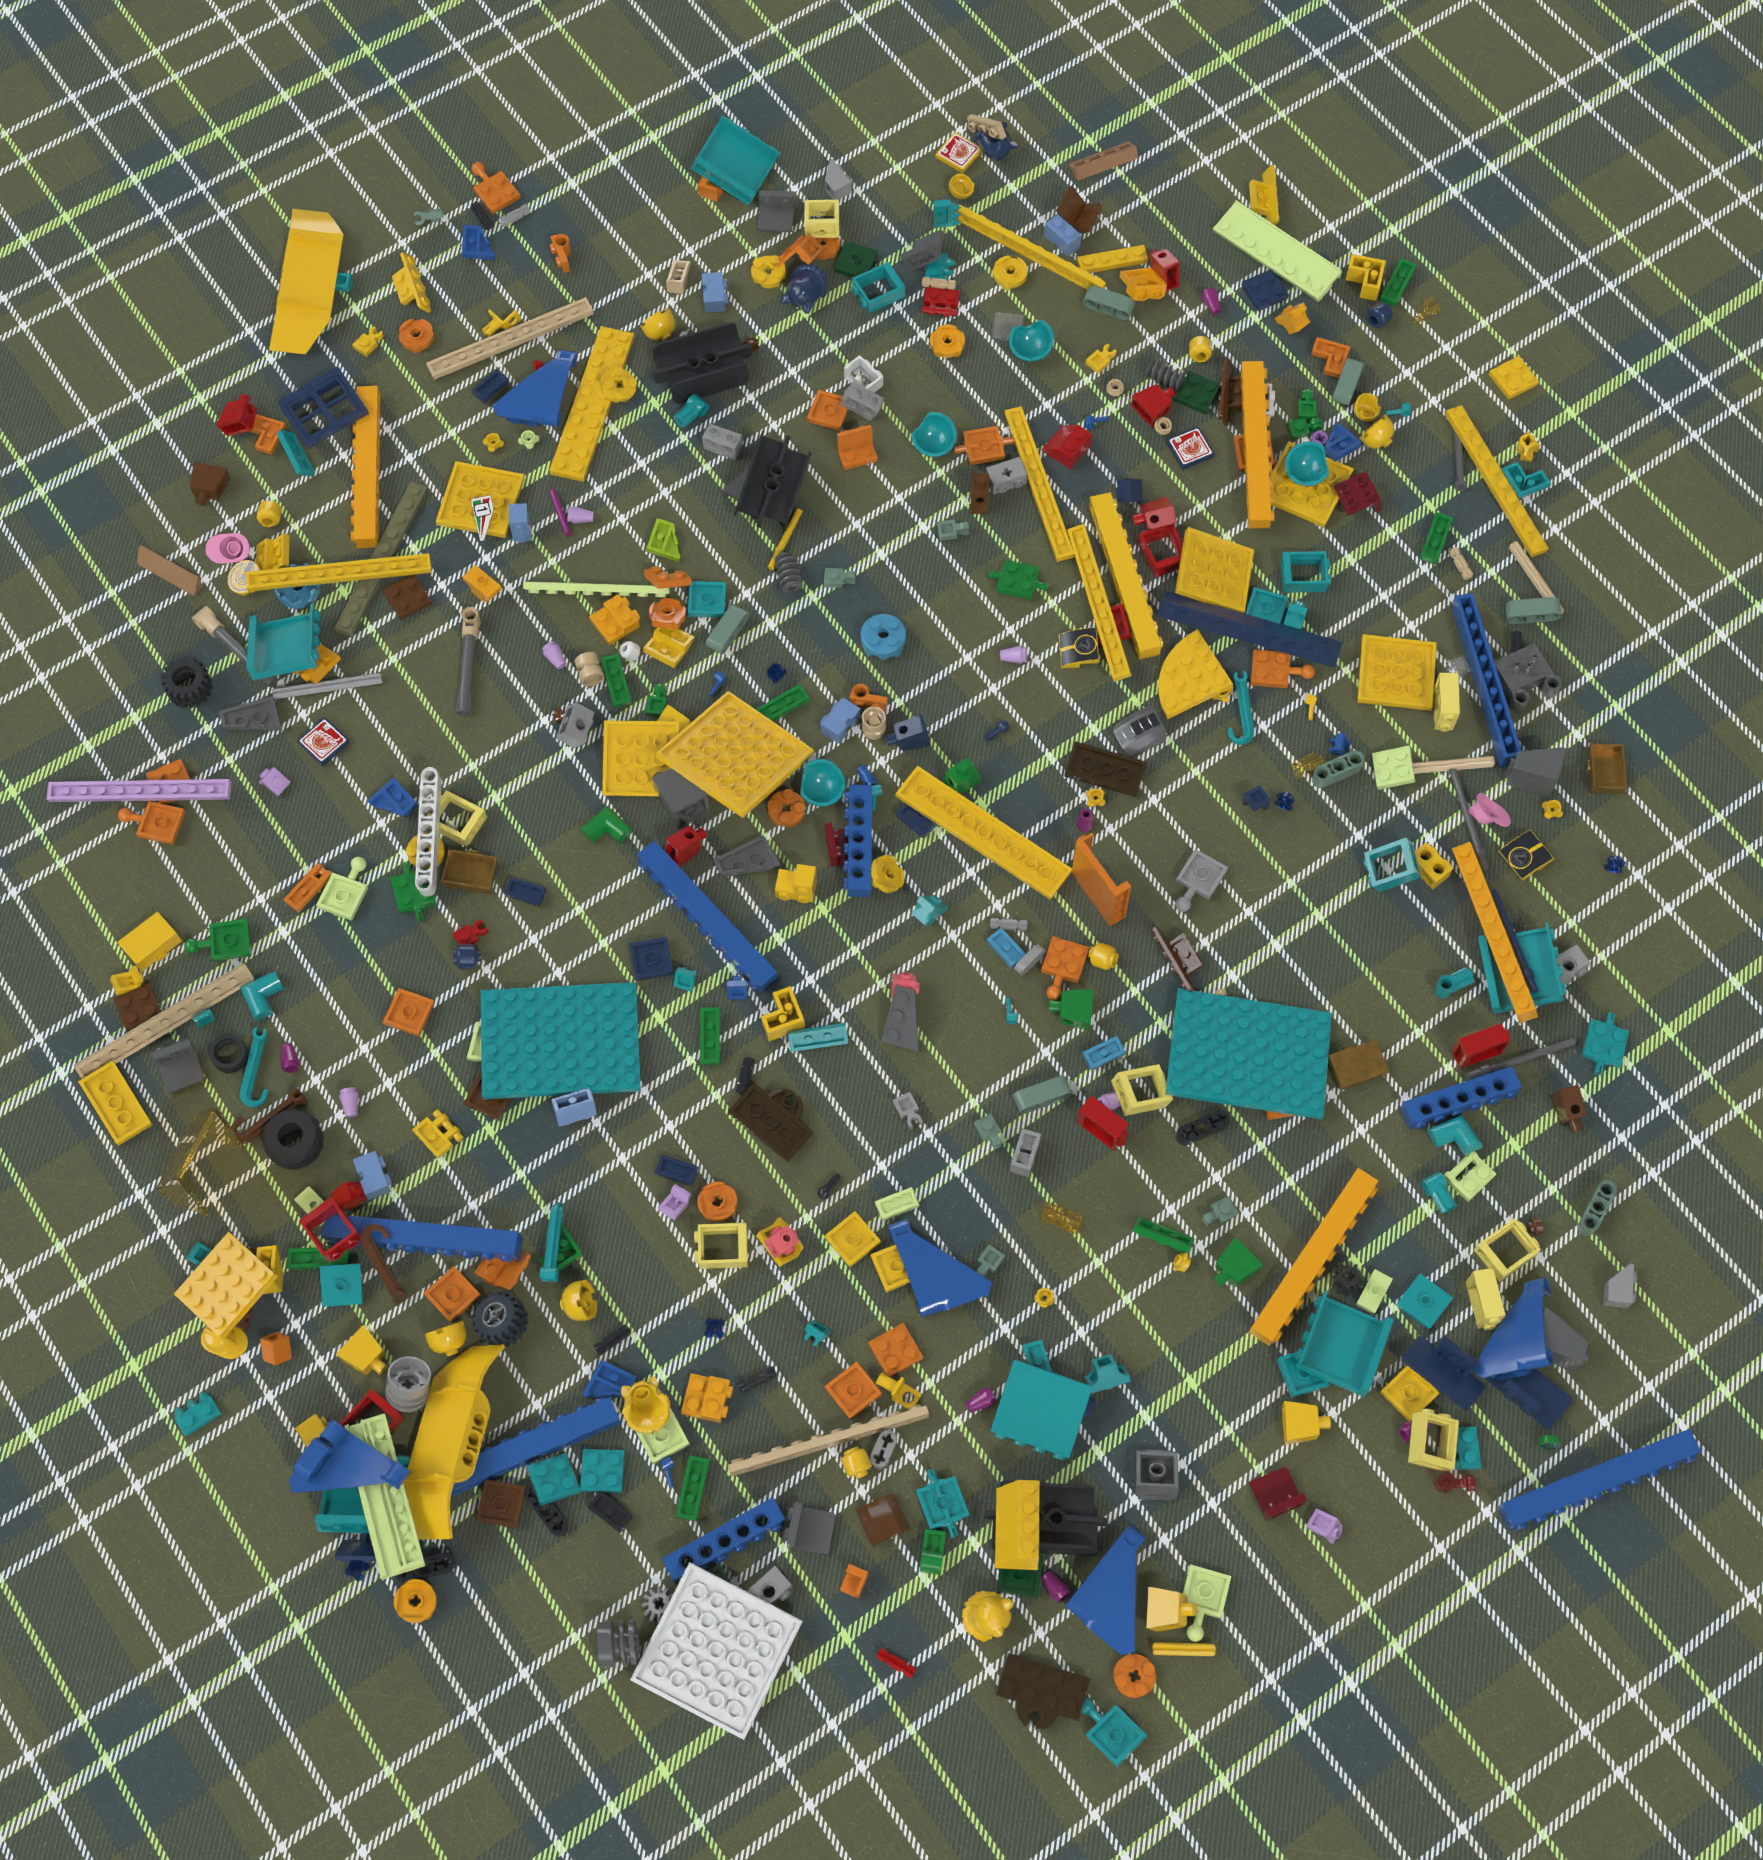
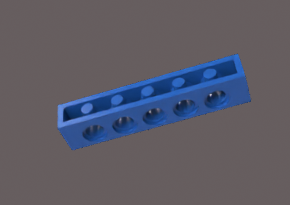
[844,785,872,897]
[1400,1066,1522,1130]
[662,1497,786,1584]

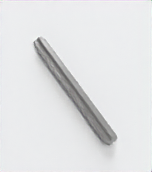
[272,673,382,699]

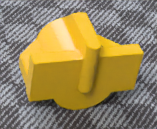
[1516,431,1540,462]

